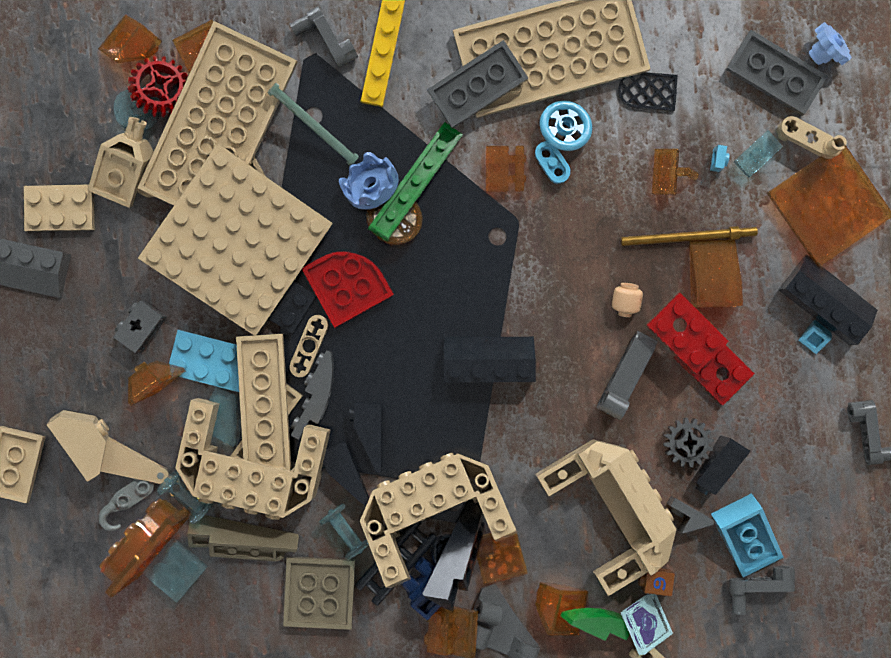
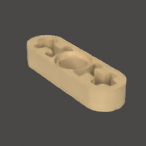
[290,315,329,377]

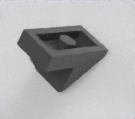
[667,496,715,533]

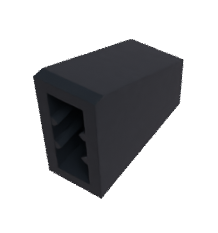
[692,435,750,495]

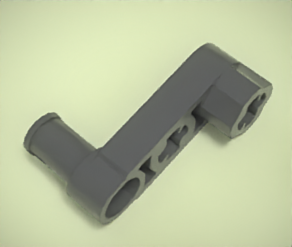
[289,6,358,68]
[847,400,891,465]
[729,566,795,615]

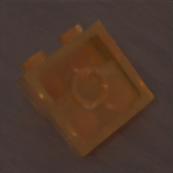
[424,606,478,658]

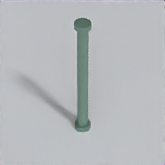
[267,83,359,166]

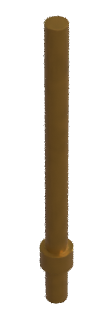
[621,226,758,246]

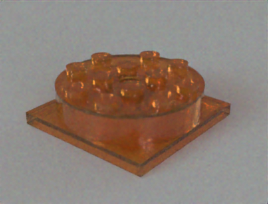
[99,499,194,597]

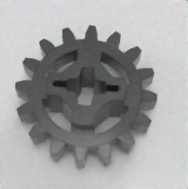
[663,418,714,467]

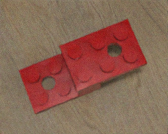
[646,293,755,406]

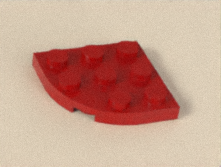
[302,252,394,328]

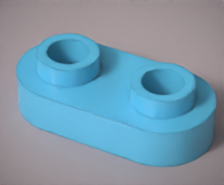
[535,141,570,184]

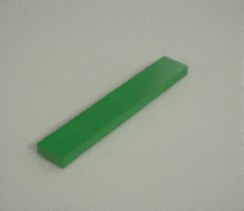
[368,122,463,241]

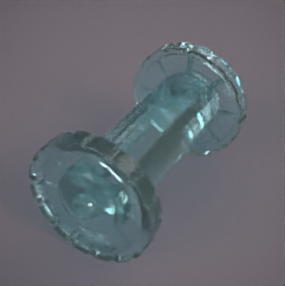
[157,470,213,524]
[319,503,369,560]

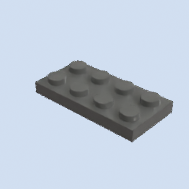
[726,30,828,116]
[427,40,528,129]

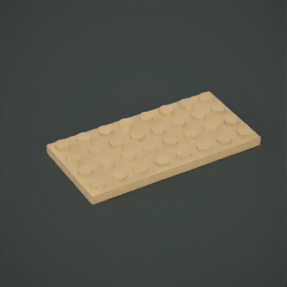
[453,0,651,118]
[138,21,298,205]

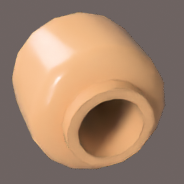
[612,283,643,317]

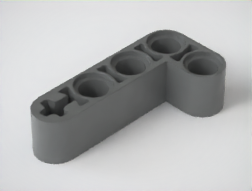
[596,330,658,420]

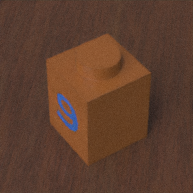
[638,568,675,596]

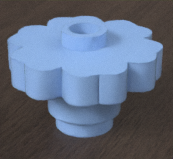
[809,22,852,65]

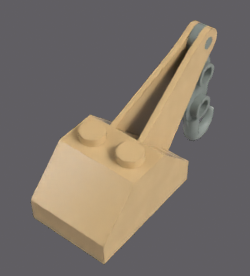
[47,410,169,531]

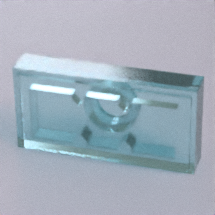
[733,130,783,178]

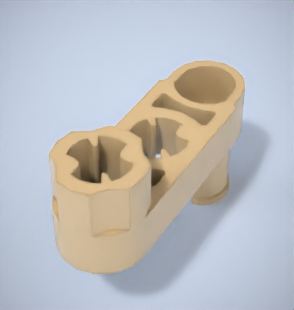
[776,116,847,159]

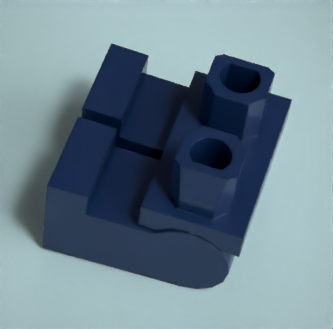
[401,557,441,621]

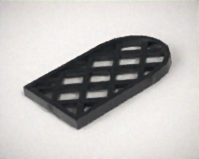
[618,72,678,111]

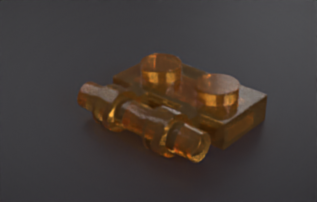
[486,146,526,192]

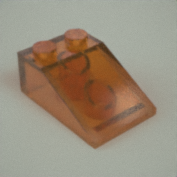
[689,240,743,308]

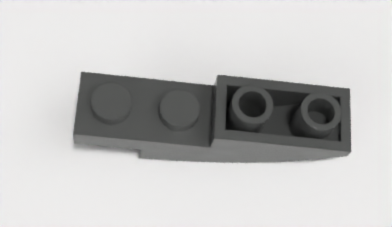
[290,350,334,440]

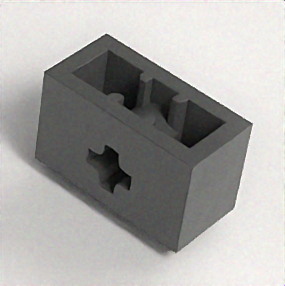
[113,300,167,353]

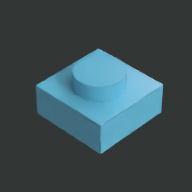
[710,145,729,172]

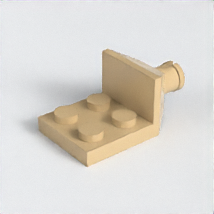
[88,117,154,208]

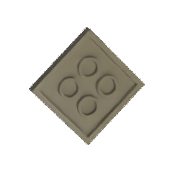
[283,556,356,630]

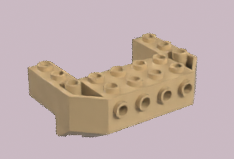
[175,398,330,520]
[535,439,676,596]
[360,453,517,588]

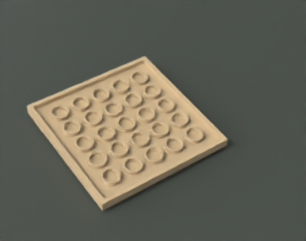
[138,143,333,336]

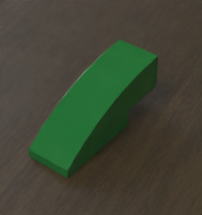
[560,608,630,641]

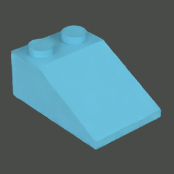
[711,493,784,577]

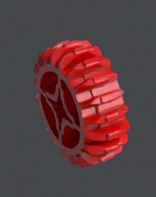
[128,56,188,118]

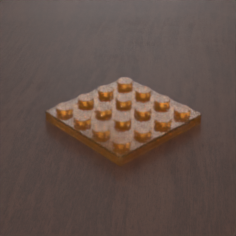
[767,145,891,267]

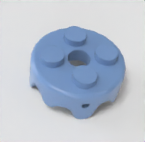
[339,152,399,209]

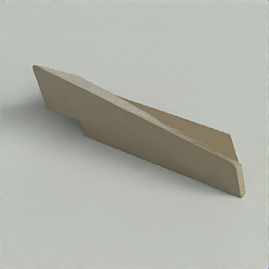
[187,513,299,562]

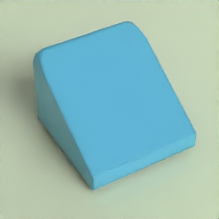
[798,320,832,354]

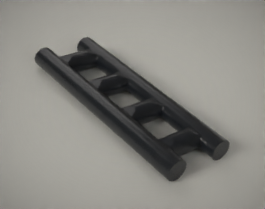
[355,522,437,606]

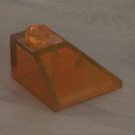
[98,14,162,63]
[128,361,186,406]
[535,582,589,636]

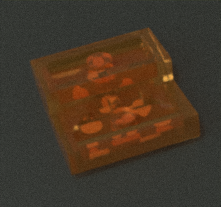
[477,528,528,586]

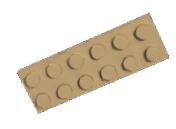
[236,334,291,471]

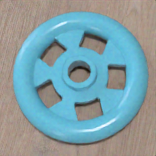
[540,101,592,151]

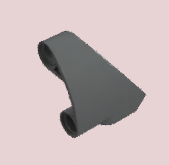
[466,582,540,658]

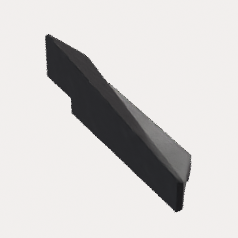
[423,501,485,611]

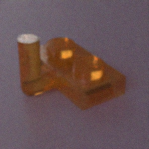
[652,149,699,195]

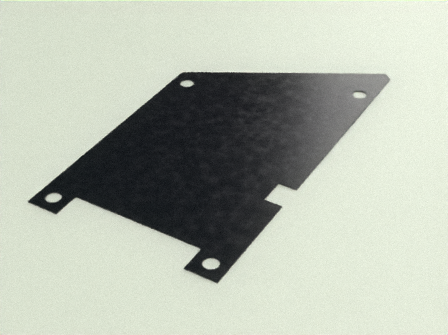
[238,53,519,523]

